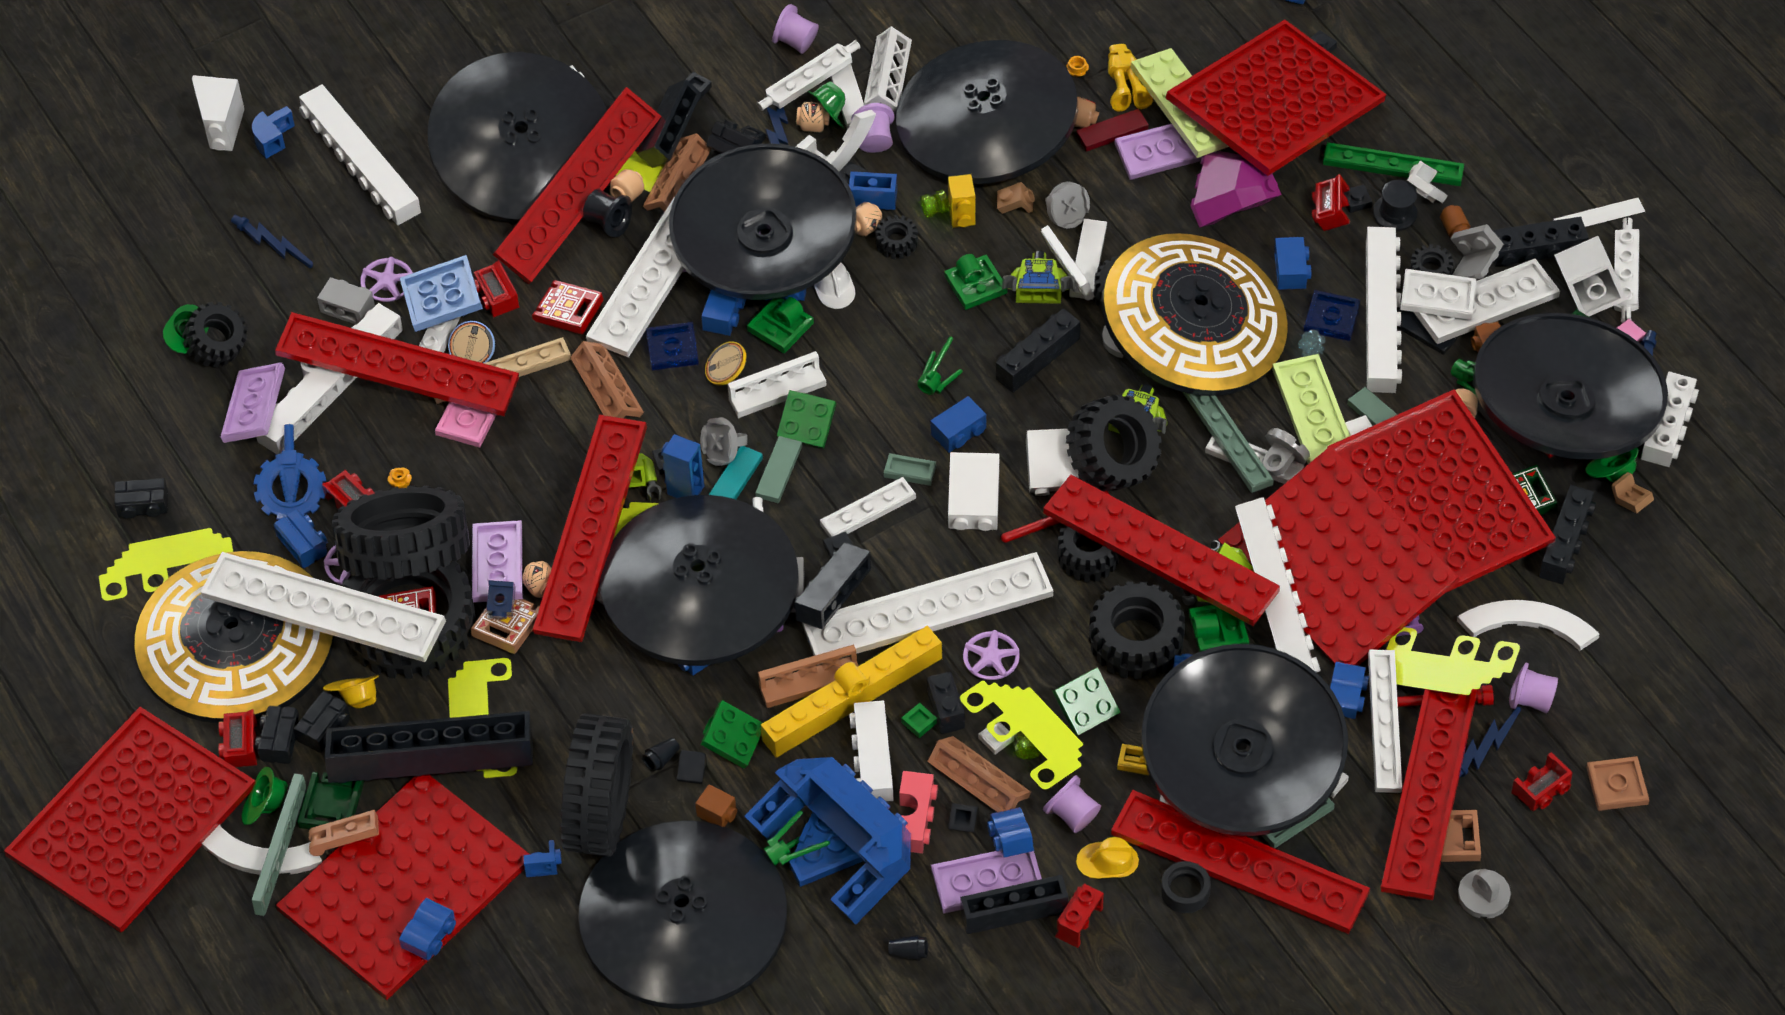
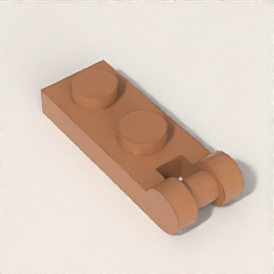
[308,810,379,856]

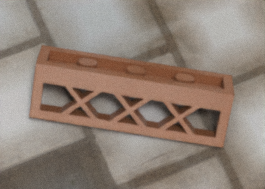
[643,133,711,212]
[570,341,644,418]
[758,644,859,708]
[927,736,1031,812]

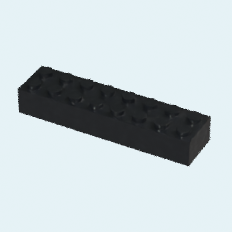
[325,711,533,783]

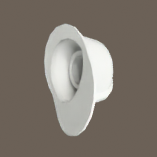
[814,263,855,309]

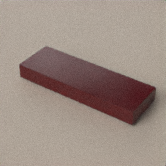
[1076,109,1149,152]

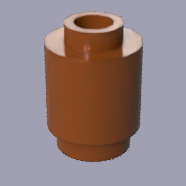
[1440,205,1470,237]

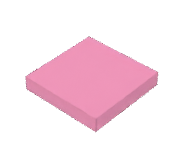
[435,402,497,448]

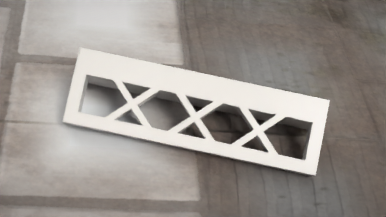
[864,26,912,111]
[728,351,826,418]

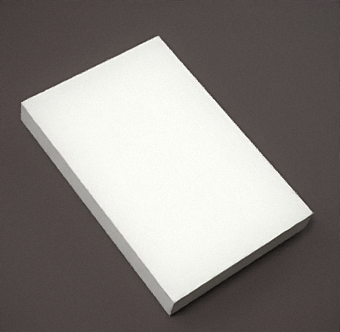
[1400,269,1476,320]

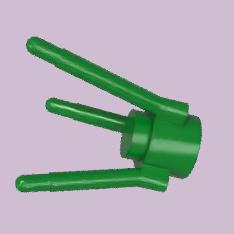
[917,336,963,395]
[1451,359,1478,398]
[764,810,830,866]

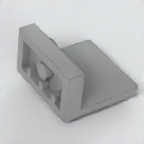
[1451,224,1504,279]

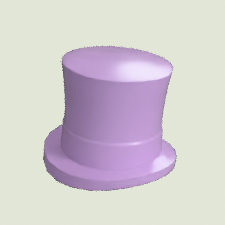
[772,4,819,54]
[851,103,895,153]
[1509,663,1558,714]
[1043,775,1101,833]

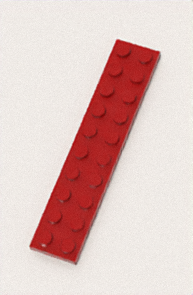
[493,87,662,284]
[275,312,519,416]
[533,415,647,642]
[1043,474,1280,626]
[1381,689,1478,900]
[1111,790,1370,934]

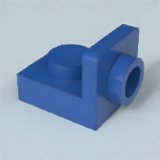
[524,840,562,877]

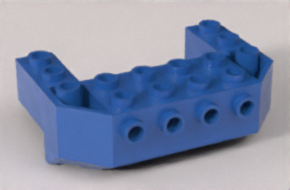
[744,757,911,925]

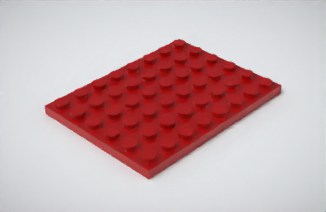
[1165,19,1387,176]
[1327,389,1556,593]
[1218,446,1460,666]
[4,707,256,933]
[276,774,530,1000]

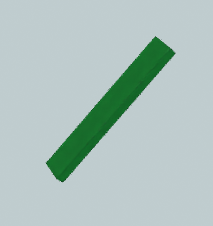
[1323,142,1464,186]

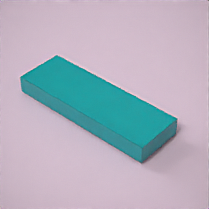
[709,446,763,499]

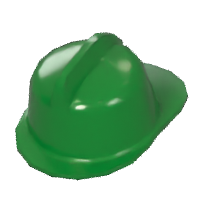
[808,82,846,129]
[163,304,209,354]
[1586,448,1638,482]
[242,767,288,825]

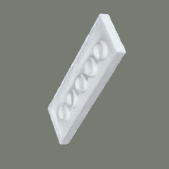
[1414,259,1560,344]

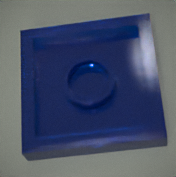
[1304,290,1361,341]
[646,322,699,370]

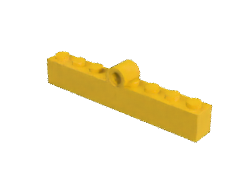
[761,625,942,758]

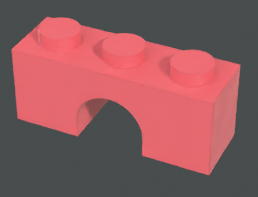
[899,771,938,854]

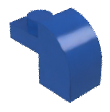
[252,106,295,159]

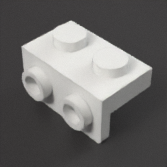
[1407,161,1448,203]

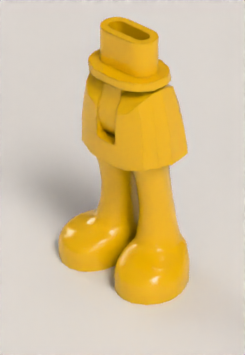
[1108,44,1153,112]

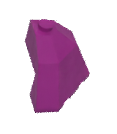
[1191,151,1281,228]

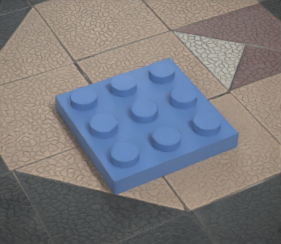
[400,255,483,332]

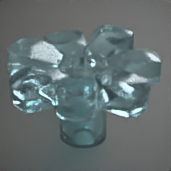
[1298,330,1325,357]

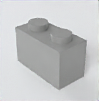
[317,277,375,325]

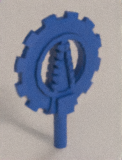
[254,424,326,520]

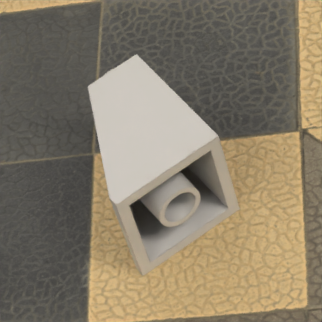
[192,75,244,151]
[1554,236,1627,316]
[1026,429,1079,496]
[948,452,999,531]

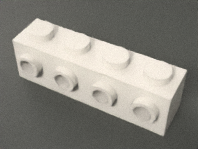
[1641,372,1699,467]
[849,701,893,801]

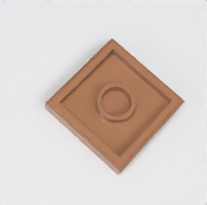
[1586,756,1649,811]

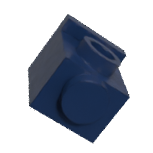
[486,580,516,620]

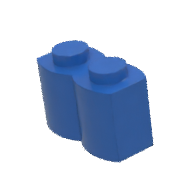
[1330,662,1369,719]
[987,807,1034,858]
[399,898,456,961]

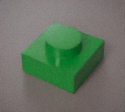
[901,703,937,738]

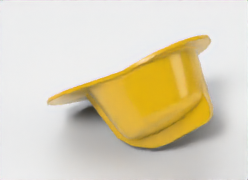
[323,675,379,708]
[1076,837,1139,879]

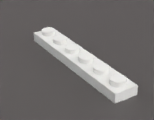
[1368,650,1402,793]

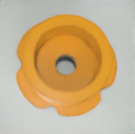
[1066,56,1089,77]
[387,467,412,489]

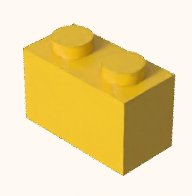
[948,174,975,228]

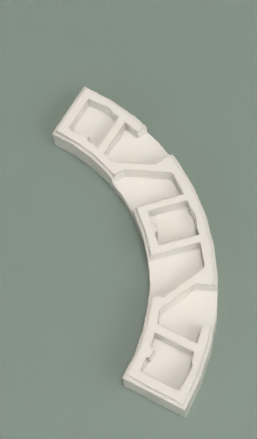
[825,110,876,172]
[1457,600,1599,651]
[202,825,322,875]

